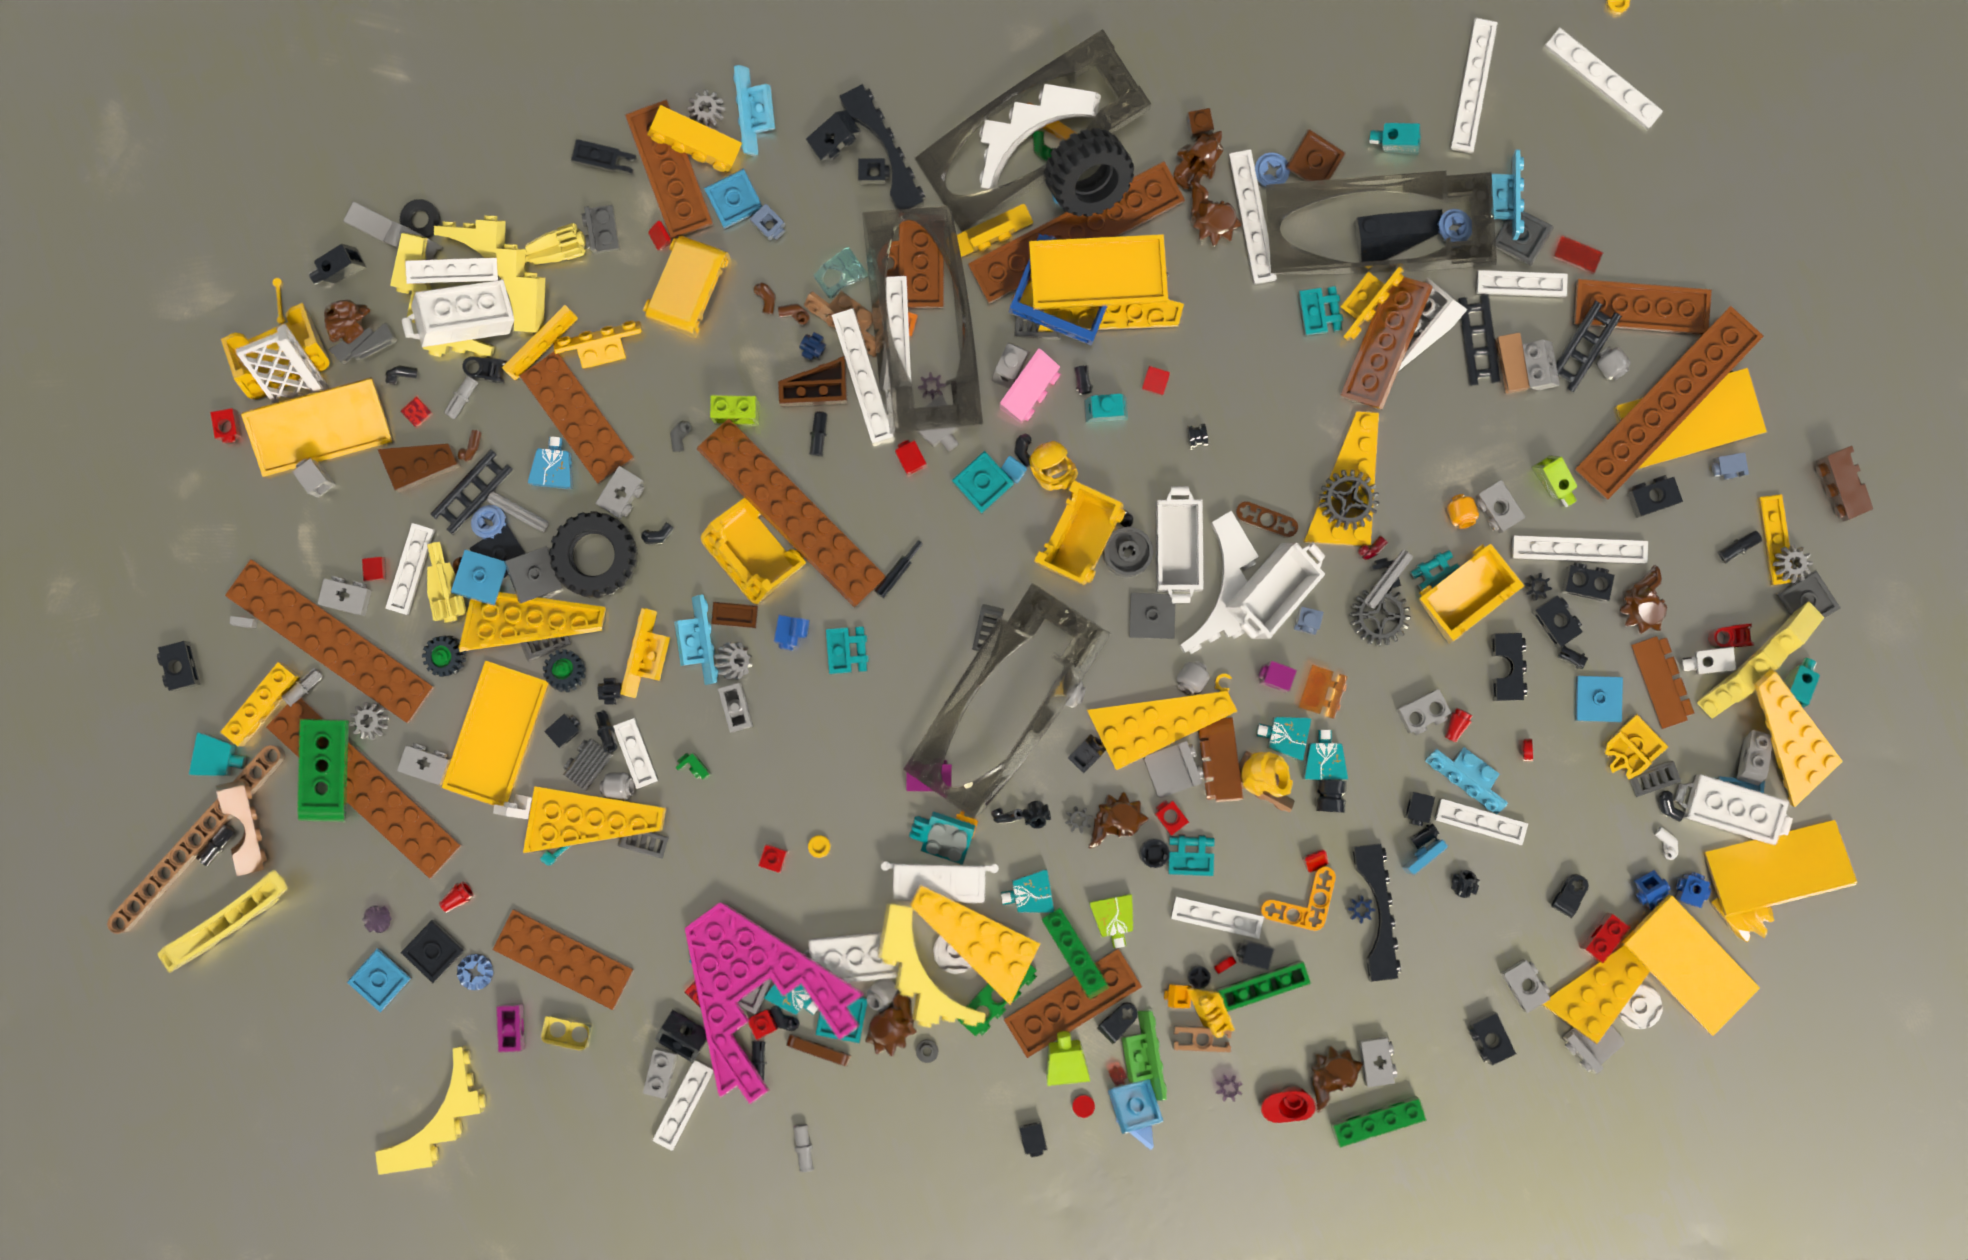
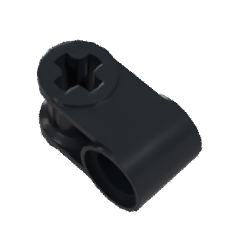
[462,356,507,384]
[1551,874,1589,919]
[1096,1002,1138,1044]

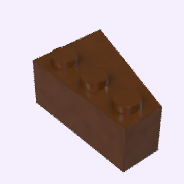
[778,356,848,407]
[378,443,461,493]
[1815,446,1873,522]

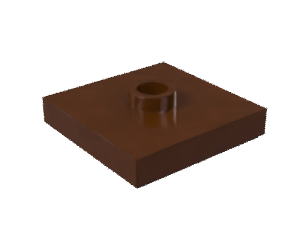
[1285,129,1346,191]

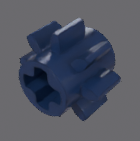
[799,332,826,361]
[1347,895,1376,924]

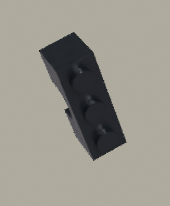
[1491,633,1527,701]

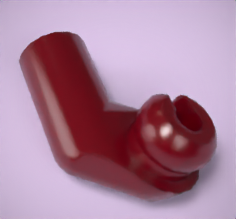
[1358,536,1388,560]

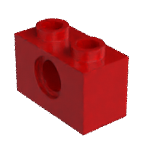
[1580,913,1630,963]

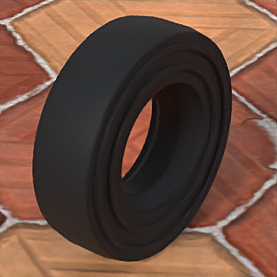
[400,199,440,238]

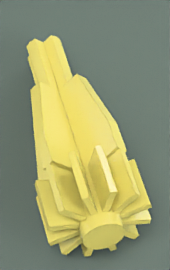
[525,223,586,264]
[427,542,467,623]

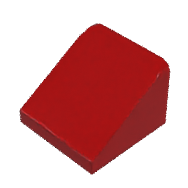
[648,220,672,250]
[1142,366,1170,395]
[362,557,386,581]
[1302,849,1329,873]

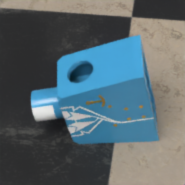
[528,437,573,490]

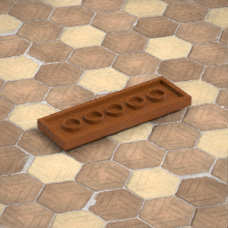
[625,99,713,240]
[1341,273,1433,410]
[1574,279,1712,335]
[520,351,634,484]
[492,909,634,1010]
[1003,948,1142,1058]

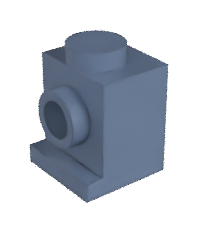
[750,203,786,241]
[1712,452,1749,479]
[1294,607,1324,635]

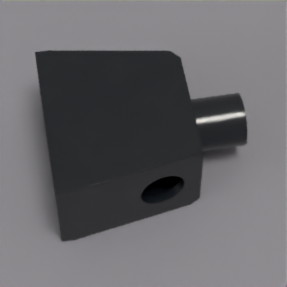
[309,244,366,285]

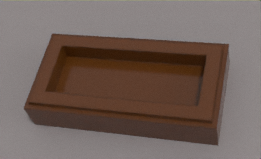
[711,602,758,628]

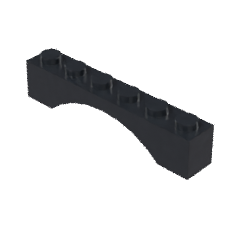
[839,84,926,218]
[1352,843,1401,982]

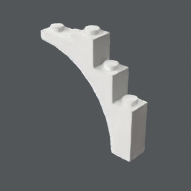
[980,84,1101,191]
[1180,511,1259,654]

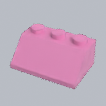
[1000,348,1061,424]

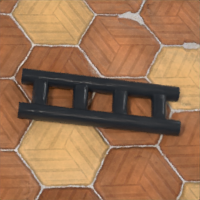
[1458,294,1501,386]
[1556,300,1622,393]
[430,449,513,535]

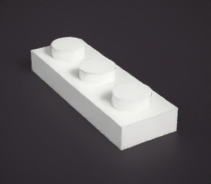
[613,718,658,789]

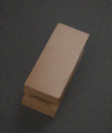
[1495,333,1530,394]
[1173,1025,1232,1053]

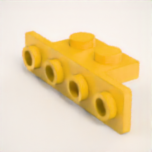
[945,204,1033,261]
[1341,266,1404,341]
[554,320,642,369]
[620,608,670,698]

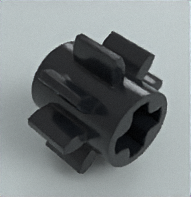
[1523,573,1552,601]
[598,678,622,705]
[1022,801,1051,829]
[1451,870,1480,898]

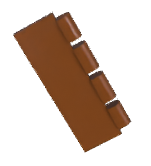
[1631,636,1694,729]
[1198,717,1243,802]

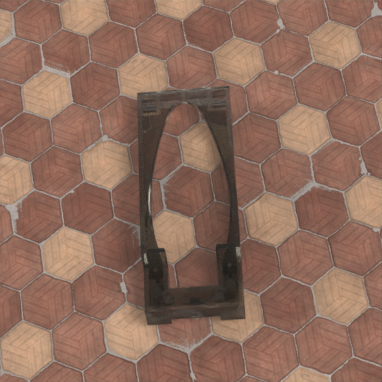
[914,29,1151,233]
[1266,171,1497,275]
[862,206,983,434]
[903,583,1111,819]

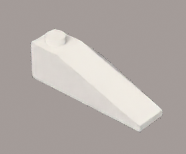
[1399,277,1467,370]

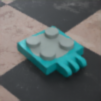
[909,811,976,865]

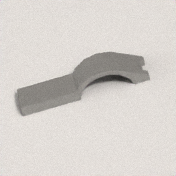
[343,201,443,260]

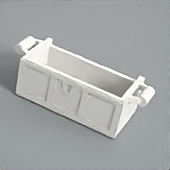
[401,280,514,347]
[1156,486,1203,603]
[1225,542,1325,639]
[1674,774,1793,845]
[881,861,999,903]
[802,932,915,982]

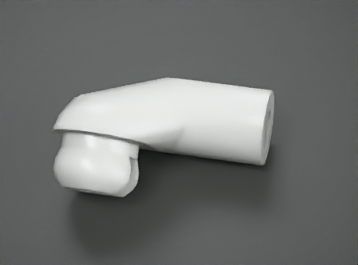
[1655,827,1678,860]

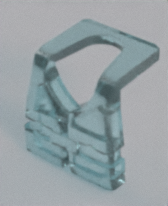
[814,247,868,299]

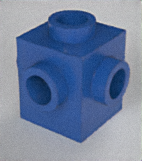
[1635,870,1671,911]
[1675,872,1711,908]

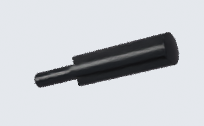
[874,540,923,599]

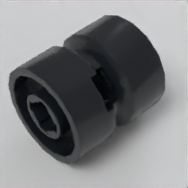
[1316,780,1347,813]
[1139,838,1170,868]

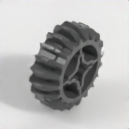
[1318,470,1380,530]
[1350,586,1411,646]

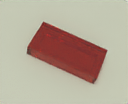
[1553,236,1603,274]

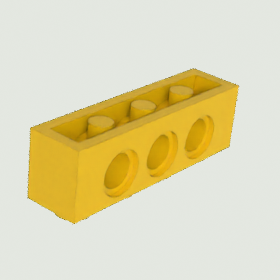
[221,662,301,747]

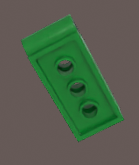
[297,719,349,822]

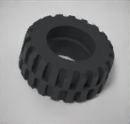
[1044,128,1134,216]
[549,511,638,598]

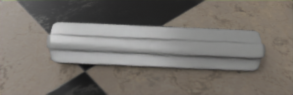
[487,491,549,532]
[1364,550,1413,608]

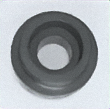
[916,1040,938,1063]

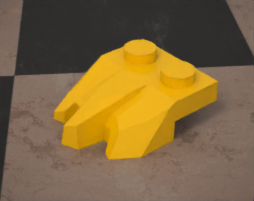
[1605,714,1668,780]
[1711,897,1774,942]

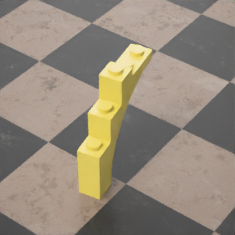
[434,215,545,332]
[390,232,496,358]
[1697,601,1824,719]
[157,870,288,973]
[877,904,985,1028]
[375,1045,486,1175]

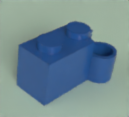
[774,615,810,651]

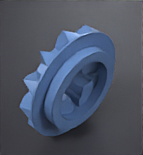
[1255,153,1290,189]
[1438,209,1473,245]
[471,505,506,539]
[457,954,493,990]

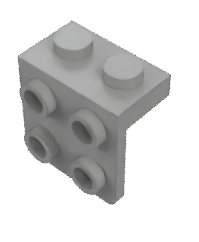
[1144,741,1204,798]
[1562,1025,1625,1074]

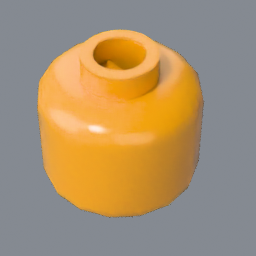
[1447,494,1479,529]

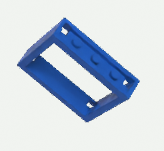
[1009,234,1107,345]

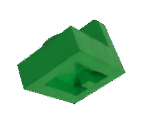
[675,753,711,780]

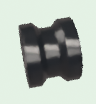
[1187,423,1209,448]
[1187,965,1211,989]

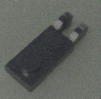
[571,139,637,175]

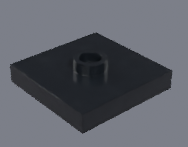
[469,524,526,580]
[401,920,465,984]

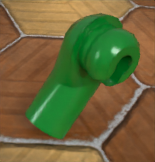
[1033,131,1054,161]

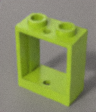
[710,395,760,425]

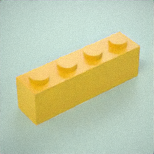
[647,105,742,172]

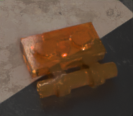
[1298,665,1348,719]

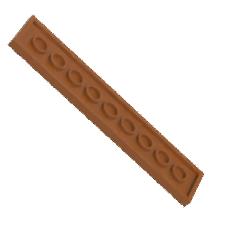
[968,161,1185,304]
[1575,306,1764,500]
[697,419,886,608]
[225,559,434,724]
[266,697,462,879]

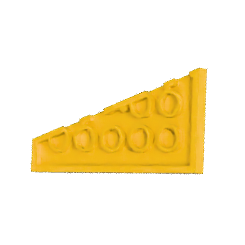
[1038,299,1184,331]
[1303,412,1379,547]
[459,592,606,652]
[1754,669,1843,807]
[1087,691,1237,770]
[523,786,666,853]
[910,885,1040,1004]
[1542,945,1650,1045]

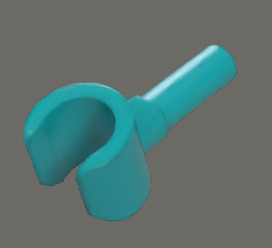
[540,846,570,866]

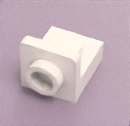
[493,794,532,819]

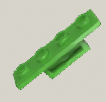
[1122,1010,1167,1101]

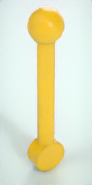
[273,278,285,324]

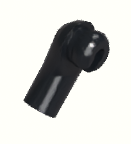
[385,365,417,385]
[1014,434,1032,467]
[641,522,675,545]
[1658,791,1685,822]
[991,808,1023,823]
[769,1005,800,1031]

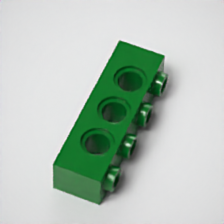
[1041,908,1109,999]
[1216,961,1311,1012]
[956,964,1037,1037]
[1330,1096,1426,1148]

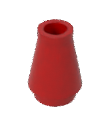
[1445,708,1473,743]
[439,881,473,912]

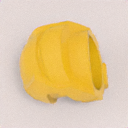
[1029,441,1078,491]
[1242,752,1293,797]

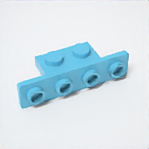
[733,65,775,155]
[1490,149,1524,240]
[674,594,718,685]
[1425,747,1508,814]

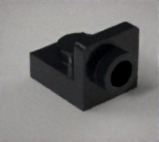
[1370,558,1401,589]
[1068,734,1106,774]

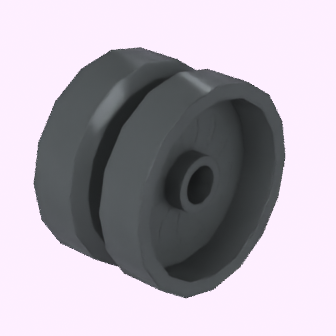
[1103,527,1153,578]

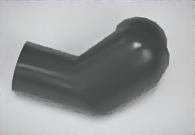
[670,421,692,453]

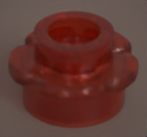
[1108,1065,1127,1087]

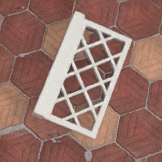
[236,324,328,404]

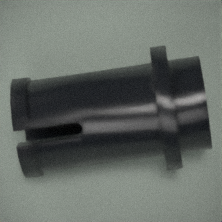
[1074,365,1093,395]
[1558,645,1588,669]
[1410,823,1440,849]

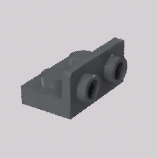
[582,205,620,254]

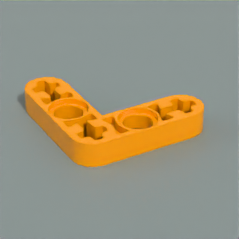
[1260,867,1336,931]

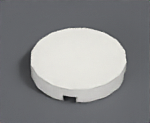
[933,936,971,974]
[1619,984,1663,1029]

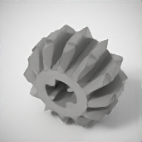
[687,90,725,127]
[1773,545,1813,583]
[714,642,752,680]
[349,702,388,740]

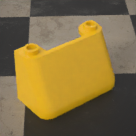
[643,235,730,339]
[221,303,330,399]
[1034,481,1126,585]
[701,498,806,604]
[1418,544,1524,644]

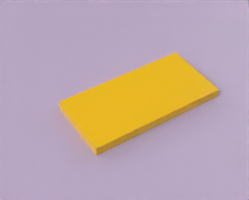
[1029,234,1168,310]
[1616,368,1767,469]
[241,377,393,477]
[441,660,549,806]
[1704,820,1858,917]
[1622,894,1760,1036]

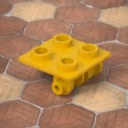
[1187,988,1235,1038]

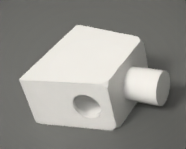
[1682,648,1736,675]

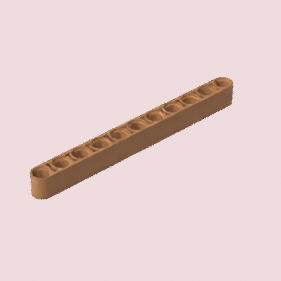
[107,745,285,934]

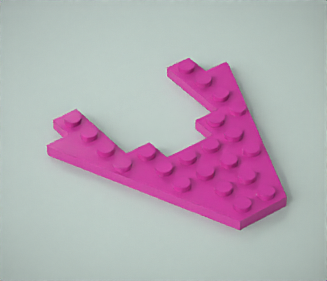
[685,902,863,1104]

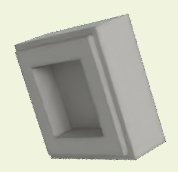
[229,616,258,629]

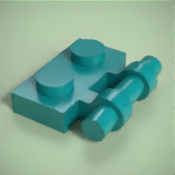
[1299,286,1344,336]
[1410,550,1460,591]
[826,627,869,674]
[1168,834,1215,876]

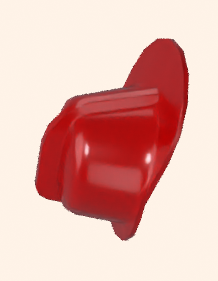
[1261,1086,1316,1123]

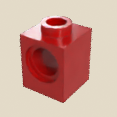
[210,408,242,443]
[895,439,927,476]
[1154,800,1189,836]
[758,844,788,873]
[748,1008,778,1040]

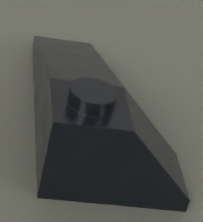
[1354,209,1443,266]

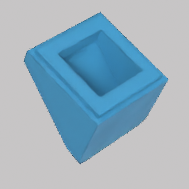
[1001,456,1027,483]

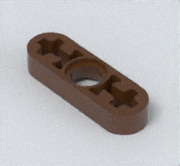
[1235,501,1298,538]
[786,1034,851,1067]

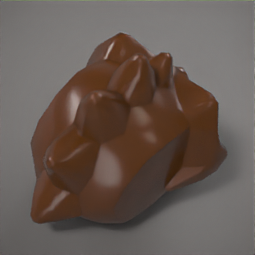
[1174,131,1224,189]
[1190,182,1242,246]
[324,299,370,344]
[1620,565,1667,634]
[1088,792,1148,849]
[865,992,917,1057]
[1311,1046,1363,1113]

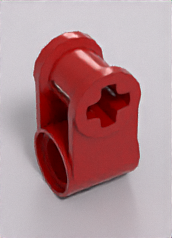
[1708,623,1754,648]

